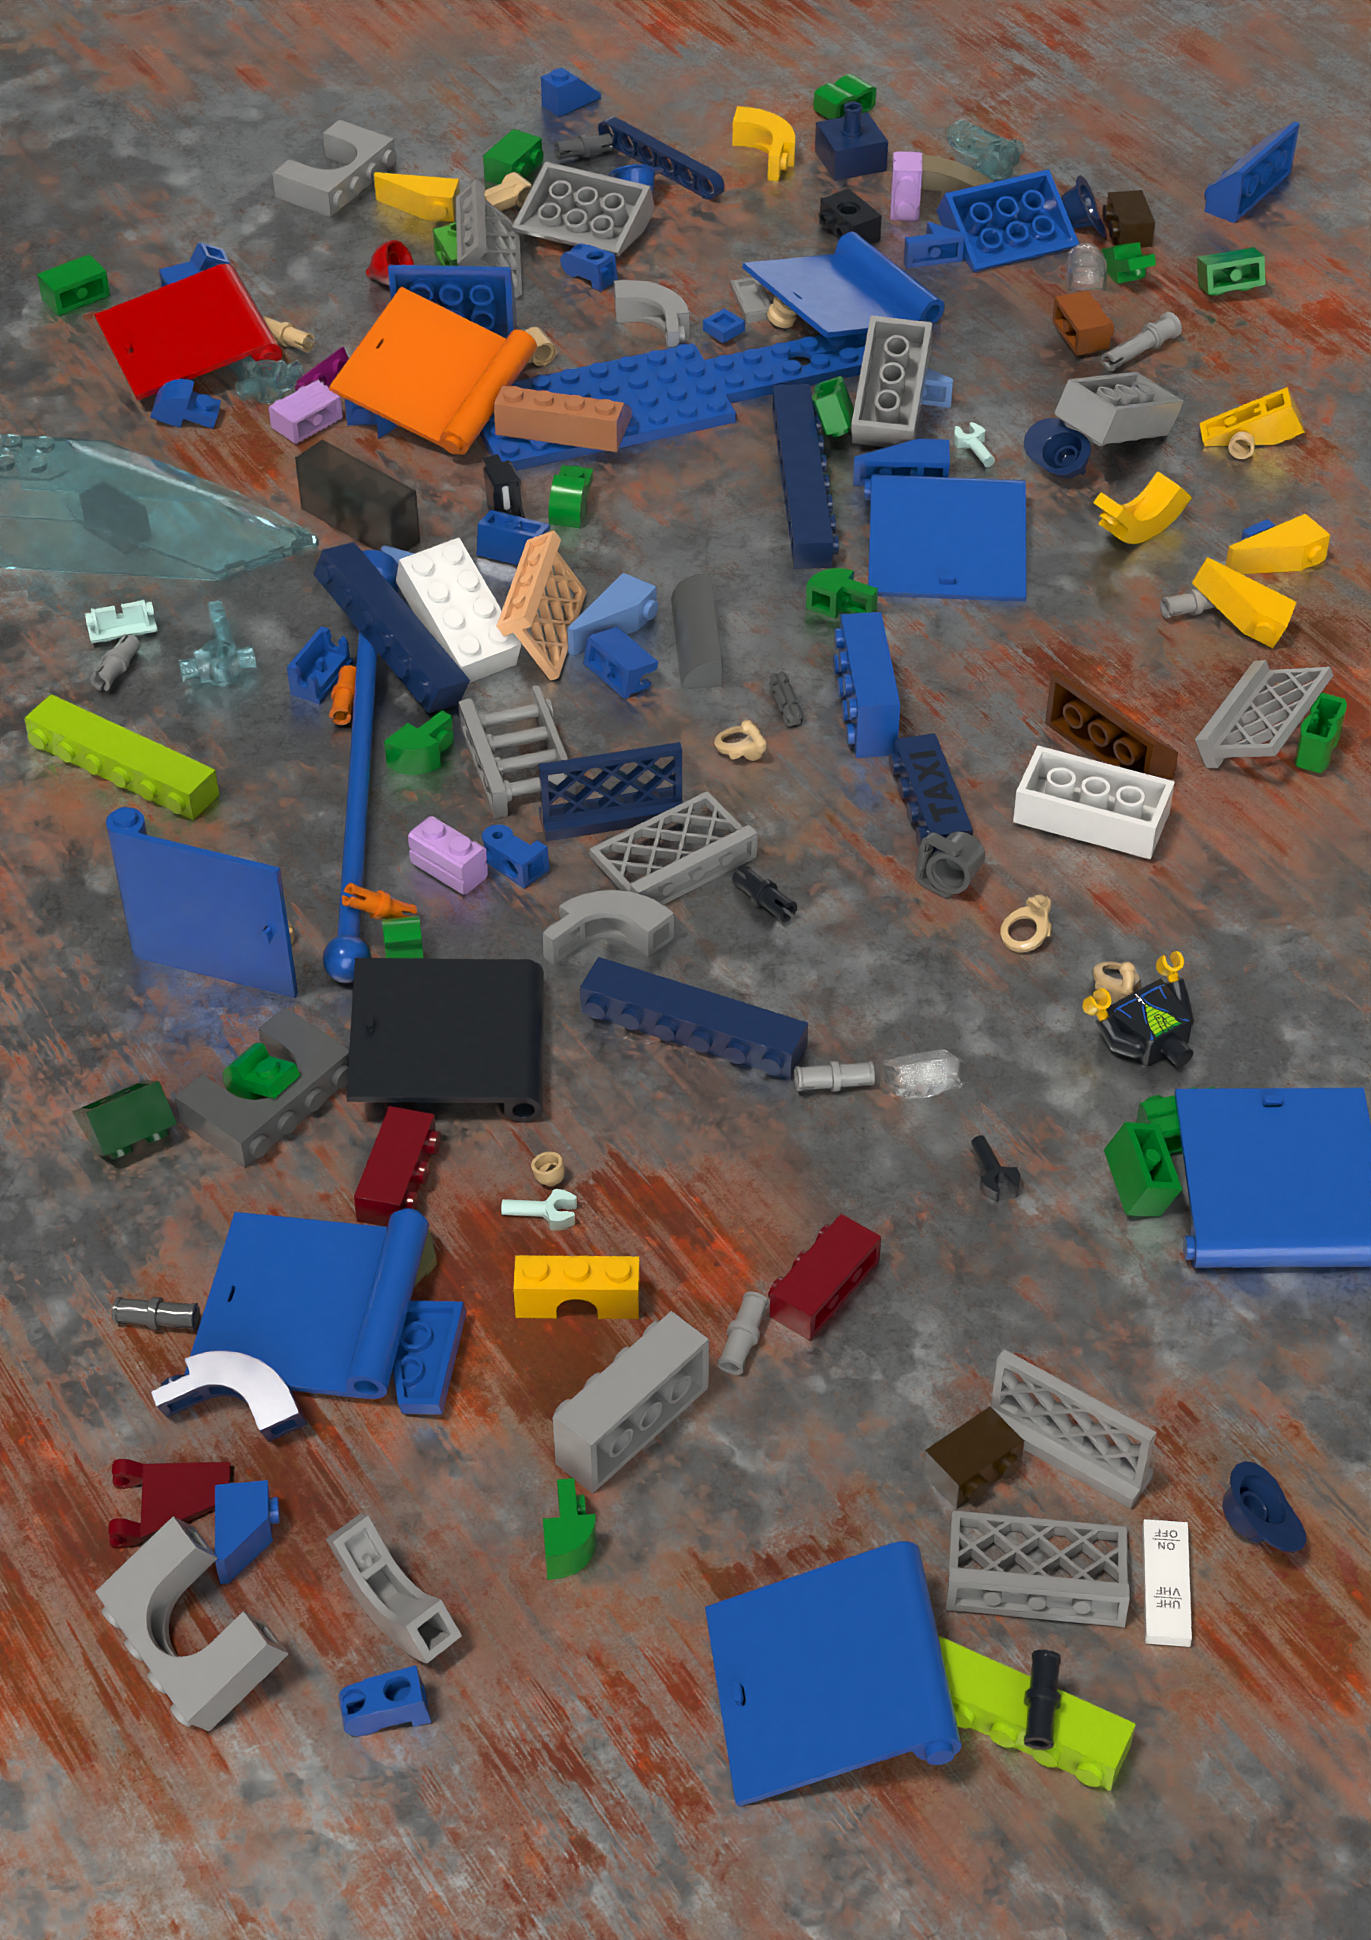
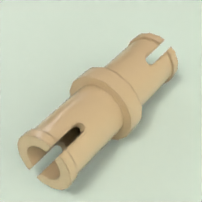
[263,316,315,353]

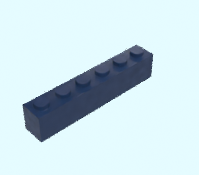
[313,542,470,713]
[580,957,809,1080]

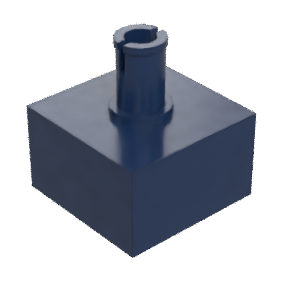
[815,102,888,181]

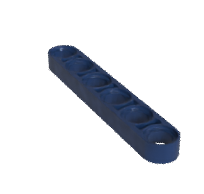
[598,116,725,200]

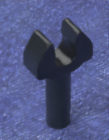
[971,1135,1020,1202]

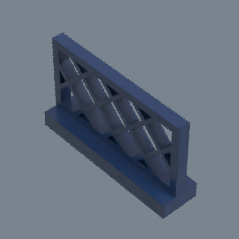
[539,742,683,842]

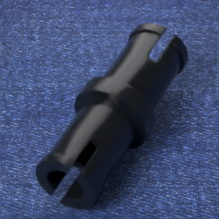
[732,865,797,922]
[1024,1650,1061,1750]

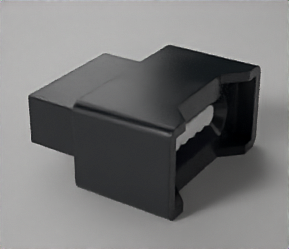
[483,454,525,518]

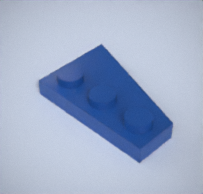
[393,1301,467,1415]

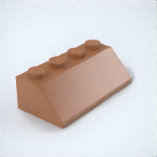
[494,386,632,452]

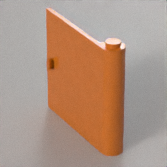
[329,287,537,455]

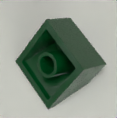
[72,1080,177,1159]

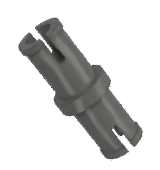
[554,133,613,160]
[112,1297,200,1330]

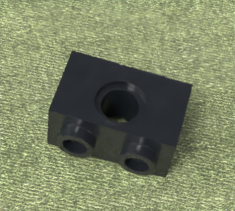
[818,188,882,244]

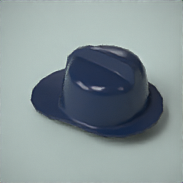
[1061,175,1107,238]
[1023,418,1091,479]
[1222,1461,1307,1553]

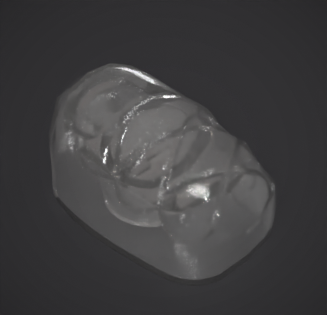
[1064,243,1107,291]
[882,1049,968,1098]

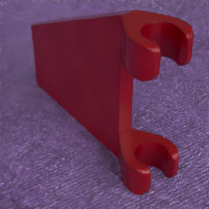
[108,1459,230,1549]

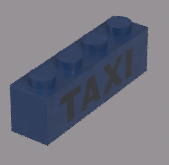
[889,733,973,855]

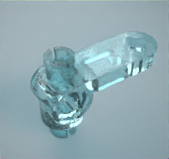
[946,120,1024,180]
[226,356,305,403]
[178,600,256,687]

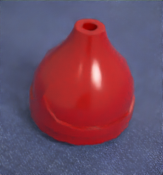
[366,240,414,286]

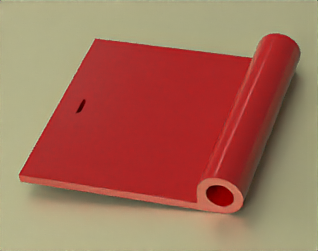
[94,263,282,401]

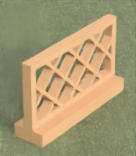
[496,530,587,681]

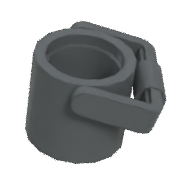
[915,832,985,898]

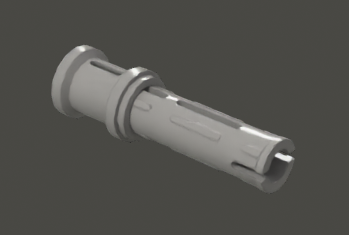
[1101,312,1182,371]

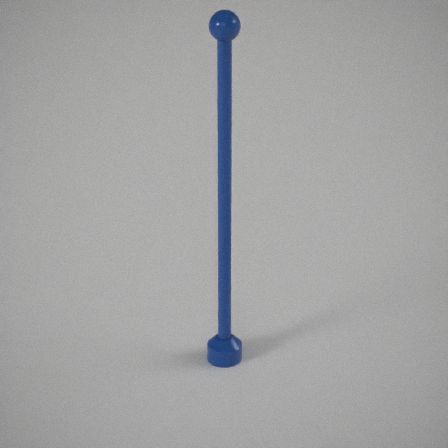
[322,550,399,983]

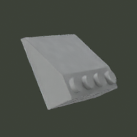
[512,162,655,257]

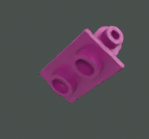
[295,347,349,391]

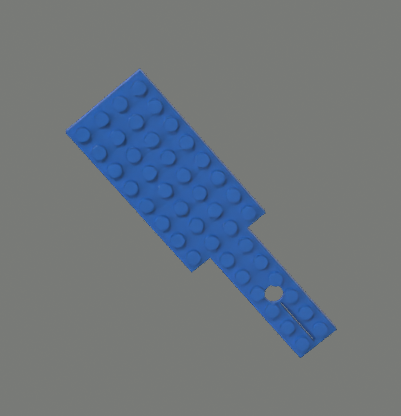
[480,333,867,471]

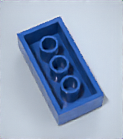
[833,612,900,758]

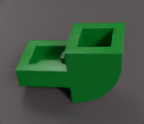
[1101,242,1156,284]
[548,465,593,529]
[806,568,878,619]
[384,710,454,775]
[382,916,424,958]
[222,1043,300,1100]
[543,1478,597,1580]

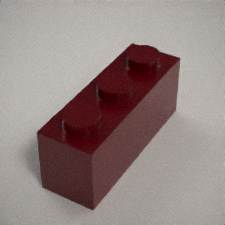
[354,1106,441,1227]
[768,1213,882,1341]

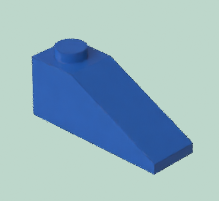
[853,439,950,486]

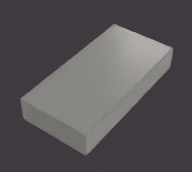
[731,277,771,323]

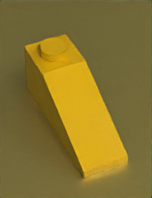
[374,172,460,223]
[1199,387,1305,446]
[1225,514,1331,574]
[1192,557,1296,648]

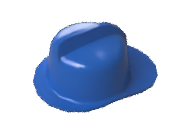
[608,164,664,193]

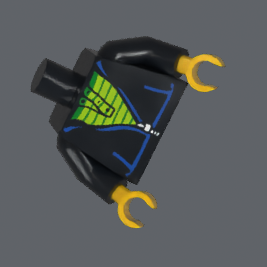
[1082,951,1194,1067]

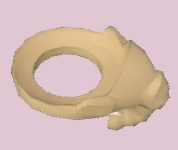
[714,720,767,761]
[1000,894,1052,953]
[1092,962,1141,1003]

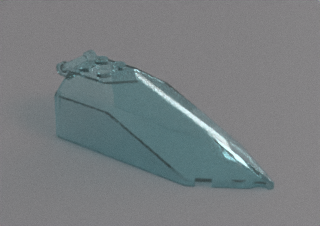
[0,434,319,581]

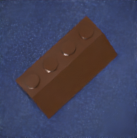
[1045,670,1178,780]

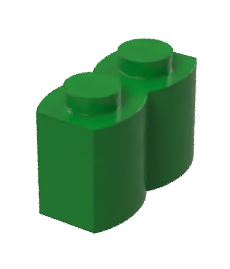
[813,74,877,120]
[812,376,854,437]
[1294,692,1347,773]

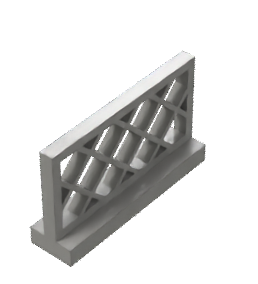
[456,179,522,299]
[1195,660,1333,768]
[589,791,758,905]
[991,1349,1157,1509]
[946,1510,1130,1627]

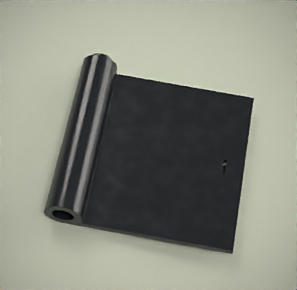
[346,958,544,1123]

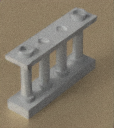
[458,685,581,819]

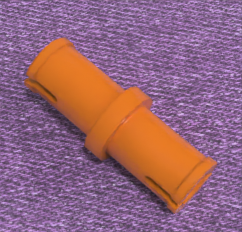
[329,665,356,725]
[342,883,417,920]

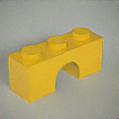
[513,1255,640,1319]

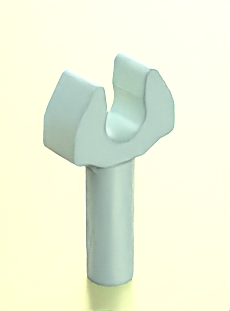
[954,422,995,467]
[501,1189,577,1231]

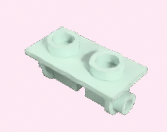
[85,599,157,643]

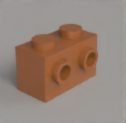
[1052,290,1114,356]

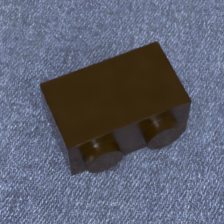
[1102,190,1156,248]
[922,1406,1024,1509]

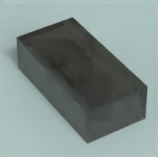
[295,439,420,551]

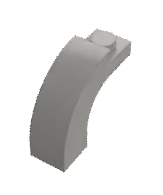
[614,280,689,349]
[542,890,674,965]
[326,1513,462,1663]

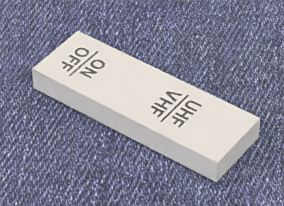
[1142,1519,1192,1647]

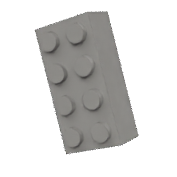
[851,316,932,447]
[1054,372,1184,446]
[553,1311,709,1494]

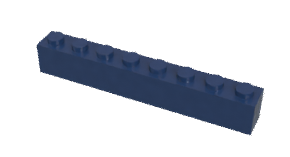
[772,384,839,569]

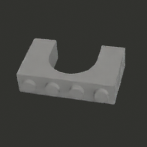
[273,120,396,217]
[95,1516,289,1731]

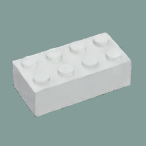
[396,538,521,683]
[1013,745,1175,859]

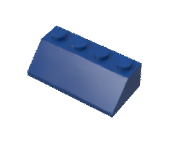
[1204,122,1300,223]

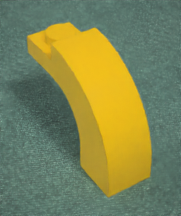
[732,106,795,181]
[1093,471,1193,544]

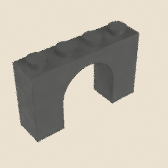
[174,1007,349,1168]

